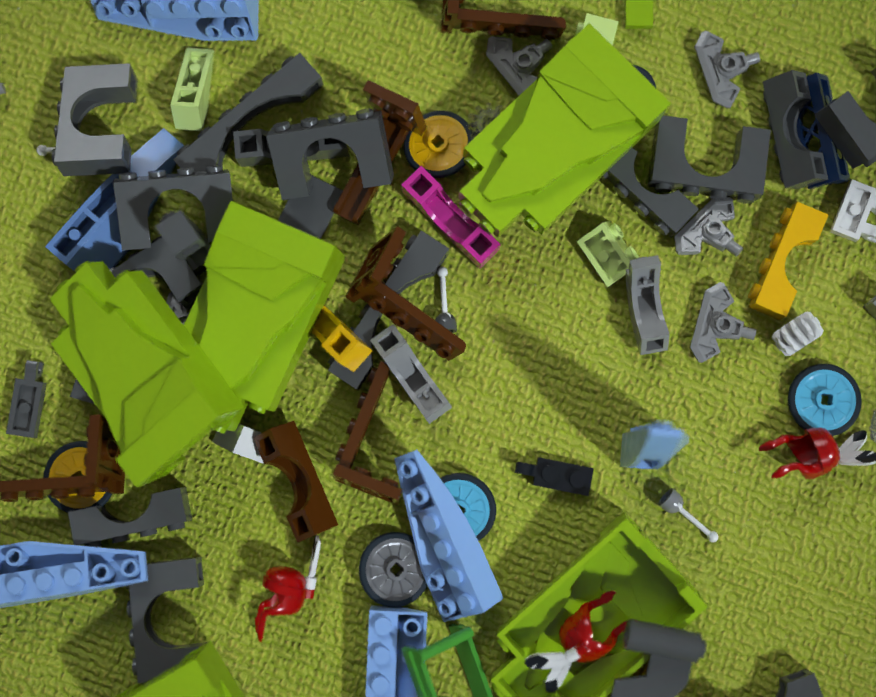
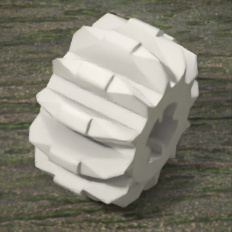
[772,312,824,356]

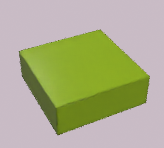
[625,0,653,29]

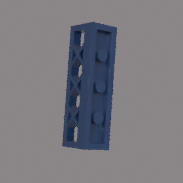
[797,72,851,189]

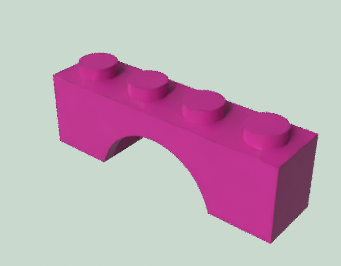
[401,166,501,269]

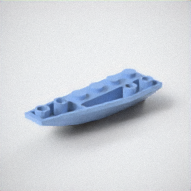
[90,0,259,41]
[620,422,689,469]
[394,450,504,622]
[0,541,148,608]
[365,605,427,697]

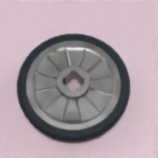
[359,532,427,607]

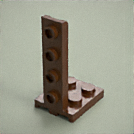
[441,0,566,40]
[333,80,427,225]
[345,226,466,361]
[333,361,402,505]
[0,414,125,502]

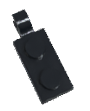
[514,457,594,496]

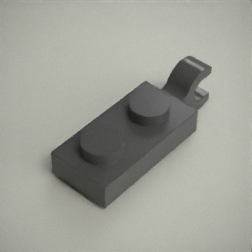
[6,360,47,438]

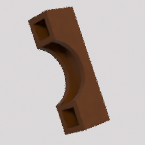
[253,421,338,543]

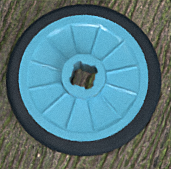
[788,364,862,436]
[440,473,496,541]

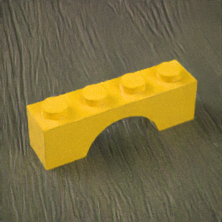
[748,202,828,320]
[312,304,373,372]

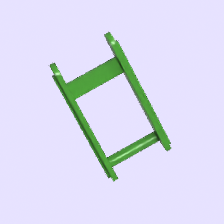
[401,624,493,697]

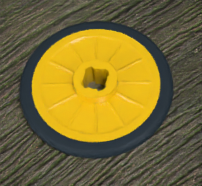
[404,110,474,178]
[43,441,112,513]

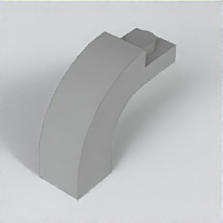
[626,255,670,355]
[370,324,452,424]

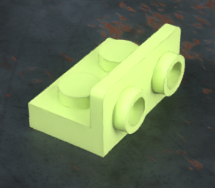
[577,221,639,287]

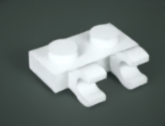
[830,180,876,243]

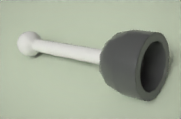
[435,267,457,333]

